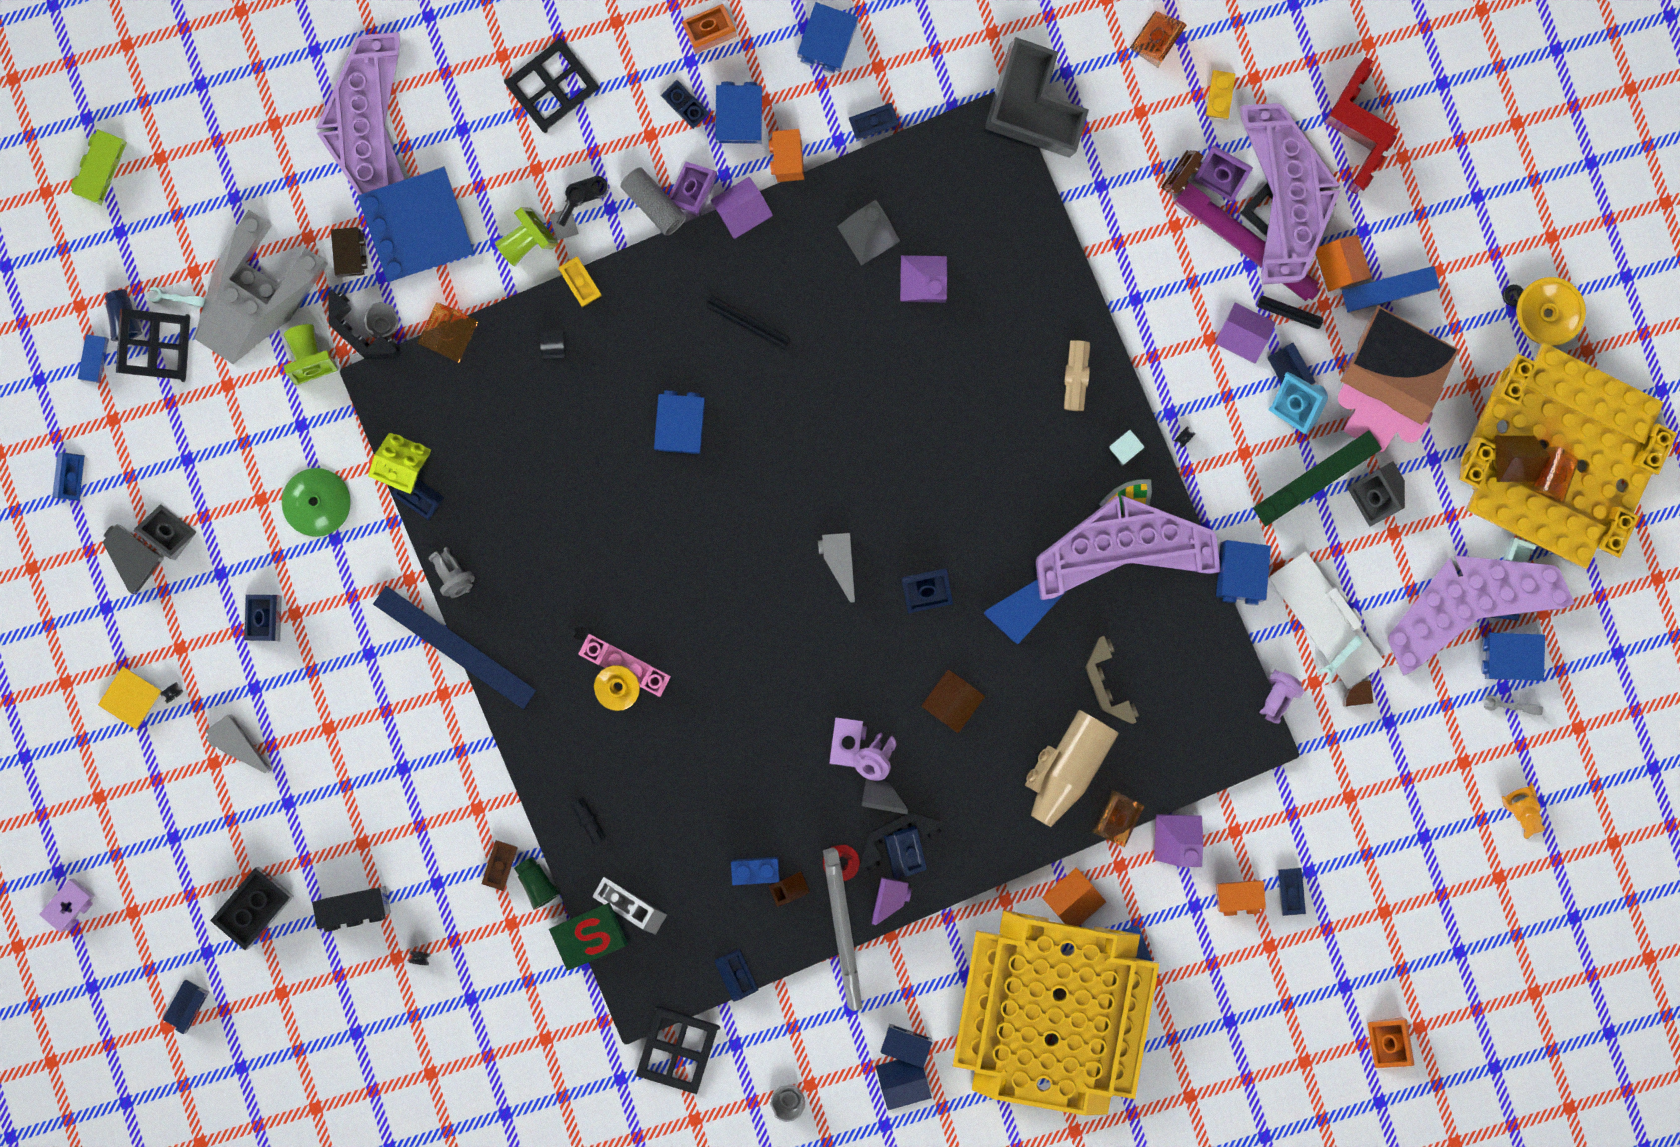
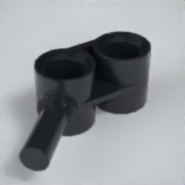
[556,176,609,227]

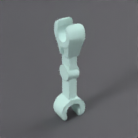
[148,287,205,307]
[1317,636,1363,683]

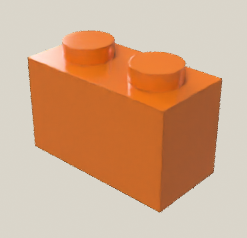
[769,129,805,182]
[1215,880,1266,916]

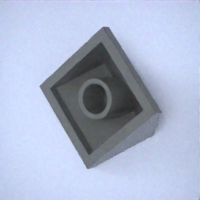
[134,504,196,560]

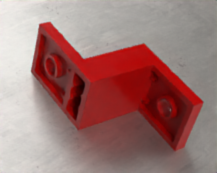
[1324,57,1397,194]

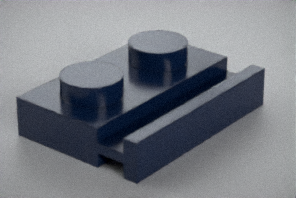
[883,826,927,880]

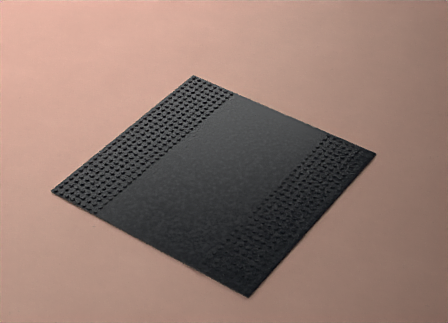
[340,91,1299,1045]

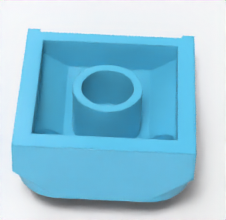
[1269,372,1328,434]

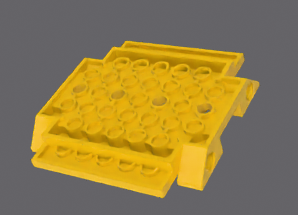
[1459,343,1678,569]
[952,910,1159,1116]

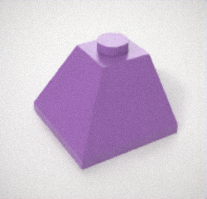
[900,255,947,302]
[1154,814,1203,867]
[871,876,912,925]

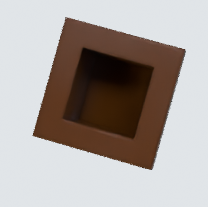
[1343,680,1374,707]
[768,872,810,907]

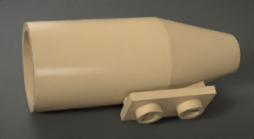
[1025,710,1119,827]

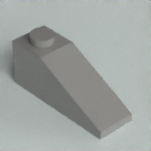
[818,533,855,603]
[206,715,271,773]
[592,877,667,935]

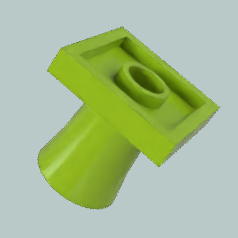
[495,207,559,267]
[283,324,338,386]

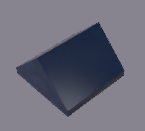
[901,568,953,613]
[244,595,282,642]
[875,1059,932,1110]

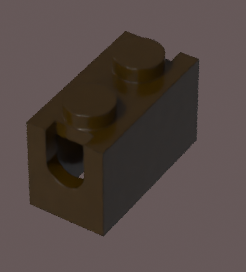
[331,227,368,278]

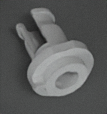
[429,547,475,598]

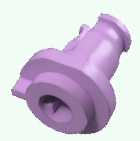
[1259,669,1305,724]
[854,733,897,781]

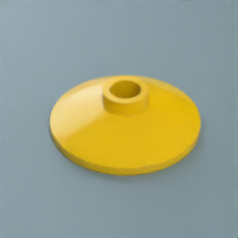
[594,665,640,711]

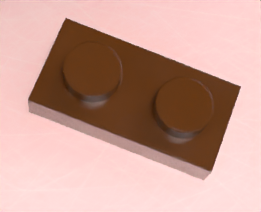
[481,840,518,891]

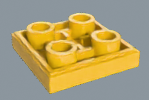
[98,666,162,730]

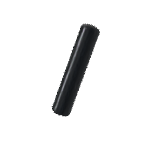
[1257,296,1324,329]

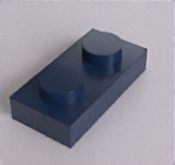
[849,102,899,140]
[1278,867,1306,916]

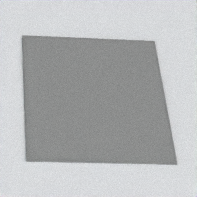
[549,210,579,240]

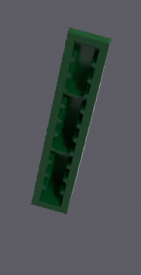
[1253,430,1382,527]

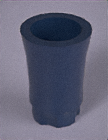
[105,289,142,342]

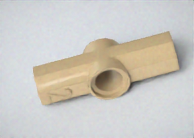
[1064,340,1090,411]

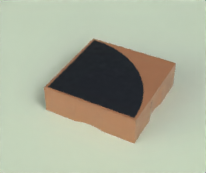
[1340,305,1459,425]

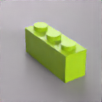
[71,129,127,206]

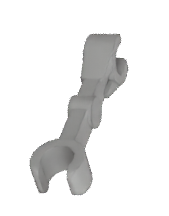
[1484,695,1543,715]

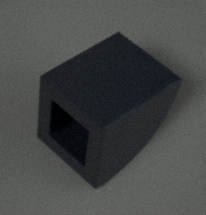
[540,330,565,360]

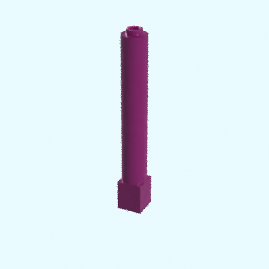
[1174,182,1320,301]

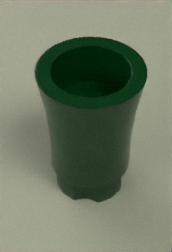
[514,857,561,910]

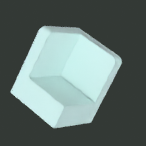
[1109,430,1145,466]
[1503,538,1536,563]

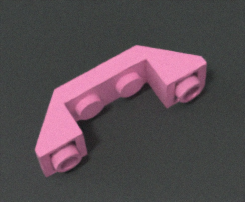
[579,634,671,697]

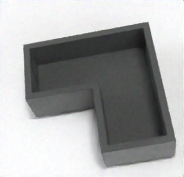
[984,37,1089,158]

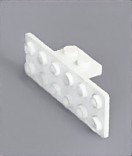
[1269,552,1385,689]

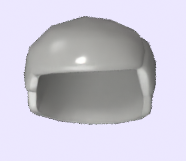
[364,302,399,339]
[770,1084,805,1122]

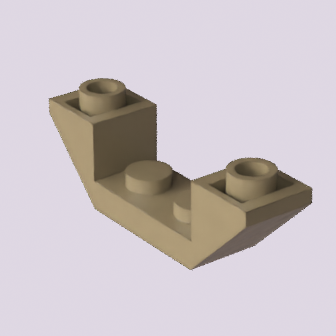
[1085,636,1139,724]

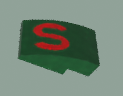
[549,902,628,971]

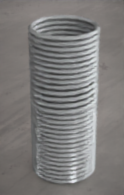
[620,167,686,235]

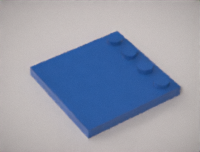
[357,166,475,282]

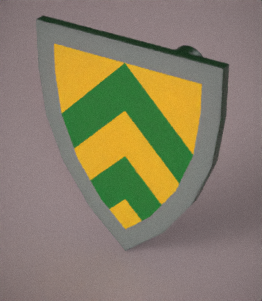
[1099,479,1152,517]

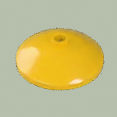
[1516,277,1586,346]

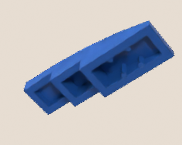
[1342,266,1441,313]

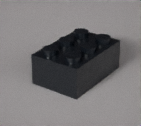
[210,867,294,950]
[312,886,391,932]

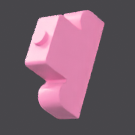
[1338,383,1433,452]

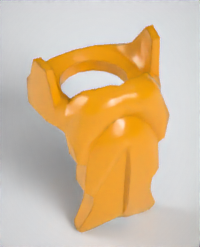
[1502,782,1546,839]

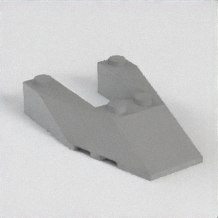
[194,210,328,364]

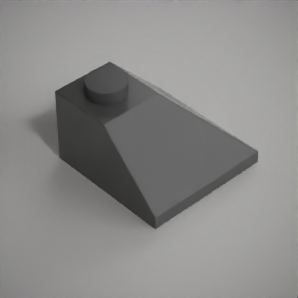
[837,200,900,266]
[1347,461,1405,527]
[861,778,908,814]

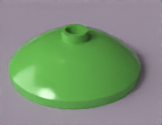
[282,468,351,537]

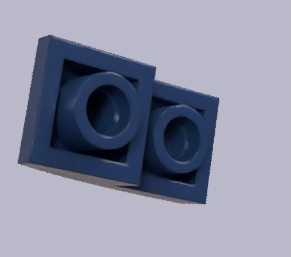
[660,80,709,129]

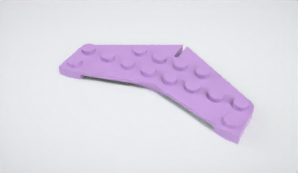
[316,32,404,195]
[1240,103,1341,285]
[1036,495,1221,600]
[1389,556,1575,676]

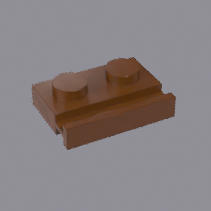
[1161,150,1204,194]

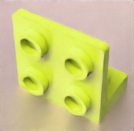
[368,433,431,494]

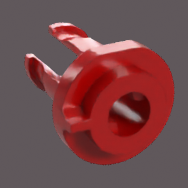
[823,845,860,881]

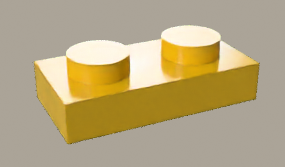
[1205,70,1236,120]
[558,256,602,308]

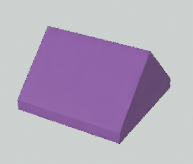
[1193,145,1253,202]
[669,162,718,217]
[710,177,773,239]
[1214,302,1276,364]

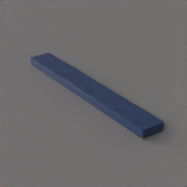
[373,586,537,709]

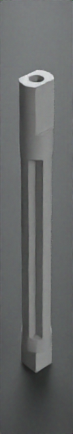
[823,847,863,1011]

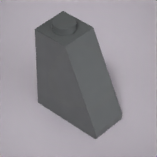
[102,524,164,595]

